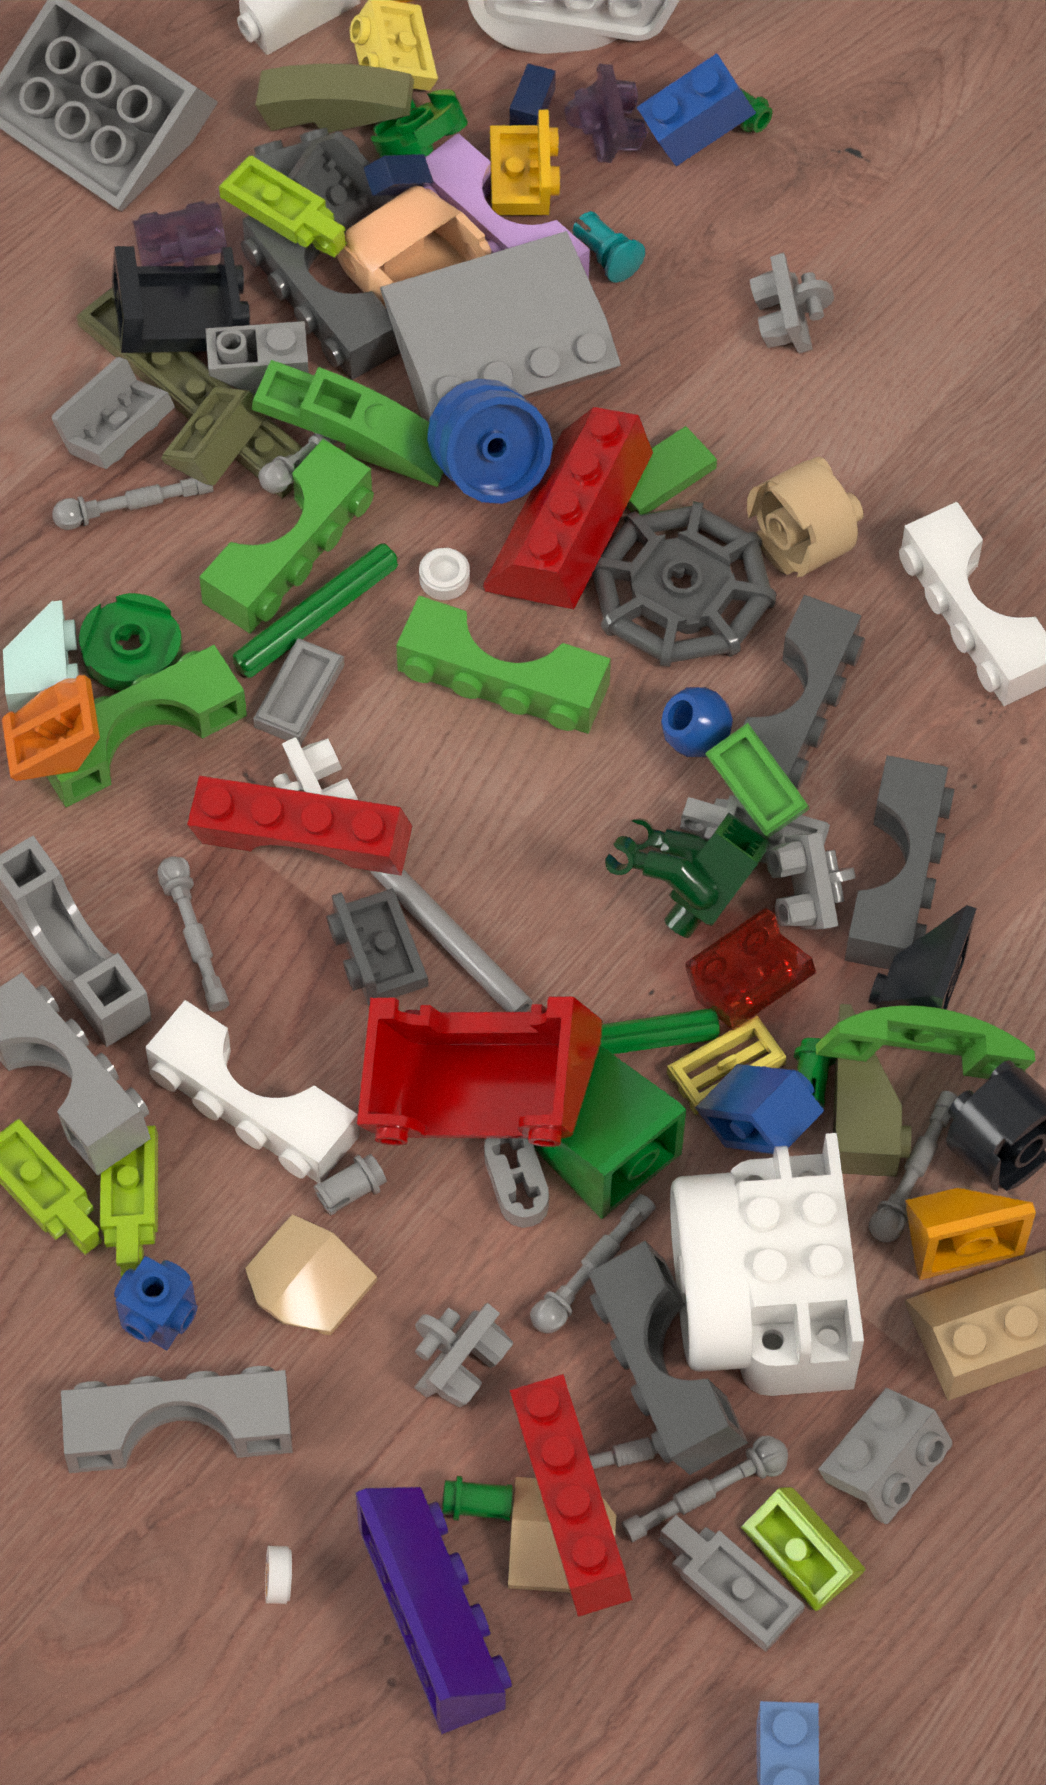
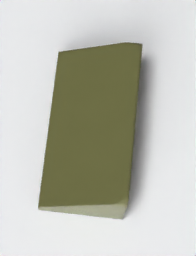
[161,387,265,486]

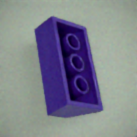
[355,1487,512,1735]

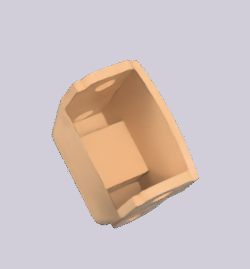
[337,186,491,308]

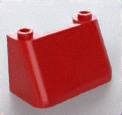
[357,996,603,1147]

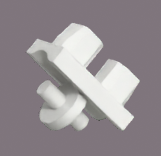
[273,737,358,800]

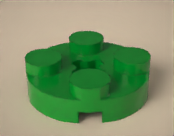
[371,89,468,157]
[79,593,183,691]

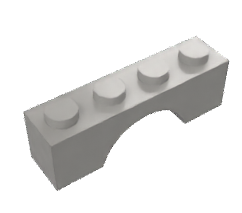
[0,836,152,1048]
[0,972,151,1175]
[61,1366,293,1473]

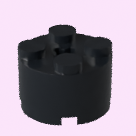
[946,1060,1046,1192]

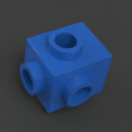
[114,1256,198,1351]

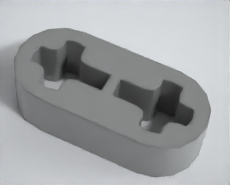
[484,1138,549,1228]

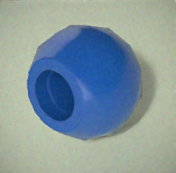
[661,687,733,757]

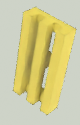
[667,1016,786,1116]

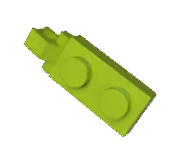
[219,155,347,258]
[0,1119,102,1255]
[100,1125,158,1277]

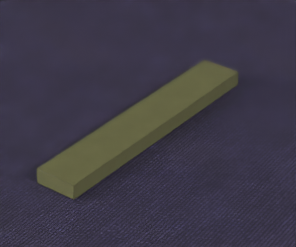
[77,287,303,498]

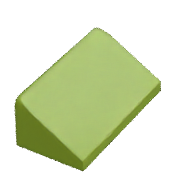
[741,1487,866,1611]

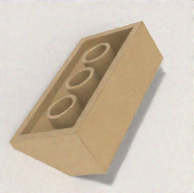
[905,1250,1046,1401]

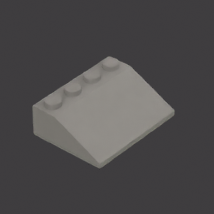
[0,0,218,212]
[380,231,621,422]

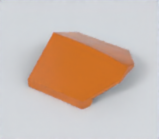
[2,675,100,781]

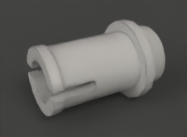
[313,1154,387,1216]

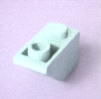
[3,600,79,713]

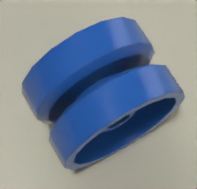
[427,379,553,504]

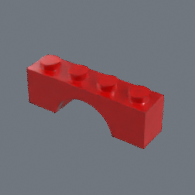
[187,775,413,875]
[510,1374,632,1617]

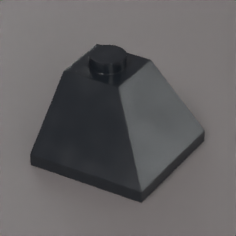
[868,905,977,1010]

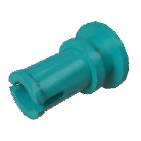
[573,211,646,283]

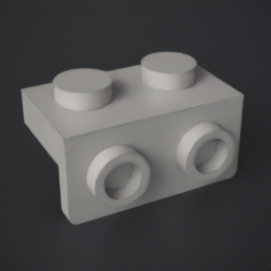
[52,357,175,469]
[818,1388,952,1524]

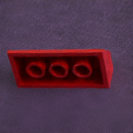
[483,407,653,610]

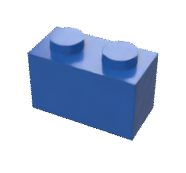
[637,53,756,167]
[695,1064,824,1154]

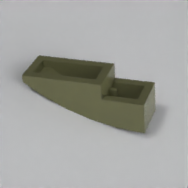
[255,63,414,133]

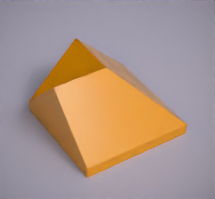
[905,1188,1036,1280]

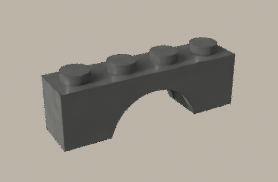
[241,215,400,380]
[725,595,865,790]
[844,755,955,970]
[588,1241,748,1475]

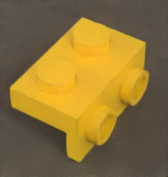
[489,110,560,215]

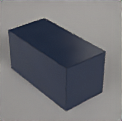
[509,63,556,125]
[363,154,434,196]

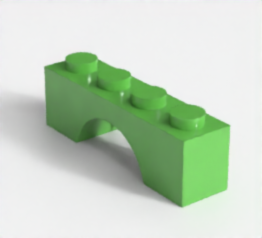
[199,439,374,634]
[396,596,611,734]
[46,645,247,808]

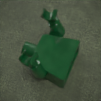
[605,813,771,938]

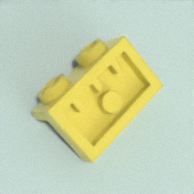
[350,0,438,91]

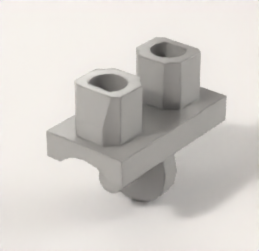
[749,253,834,354]
[765,832,856,930]
[414,1303,513,1408]

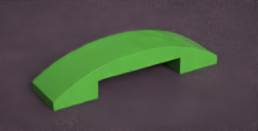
[816,1006,1036,1079]

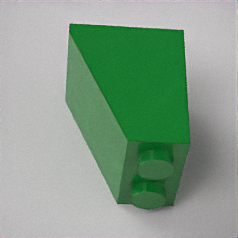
[534,1045,686,1219]

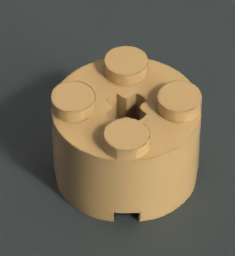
[747,457,863,577]

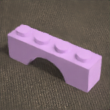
[425,133,590,278]

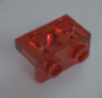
[685,908,817,1030]

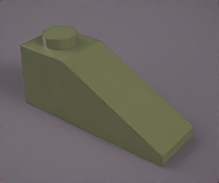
[833,1004,911,1177]

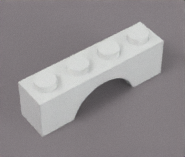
[899,502,1046,706]
[145,1000,359,1184]

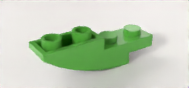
[252,360,444,487]

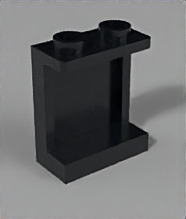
[112,246,250,353]

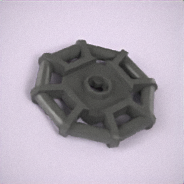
[591,501,777,667]

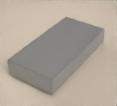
[253,638,345,746]

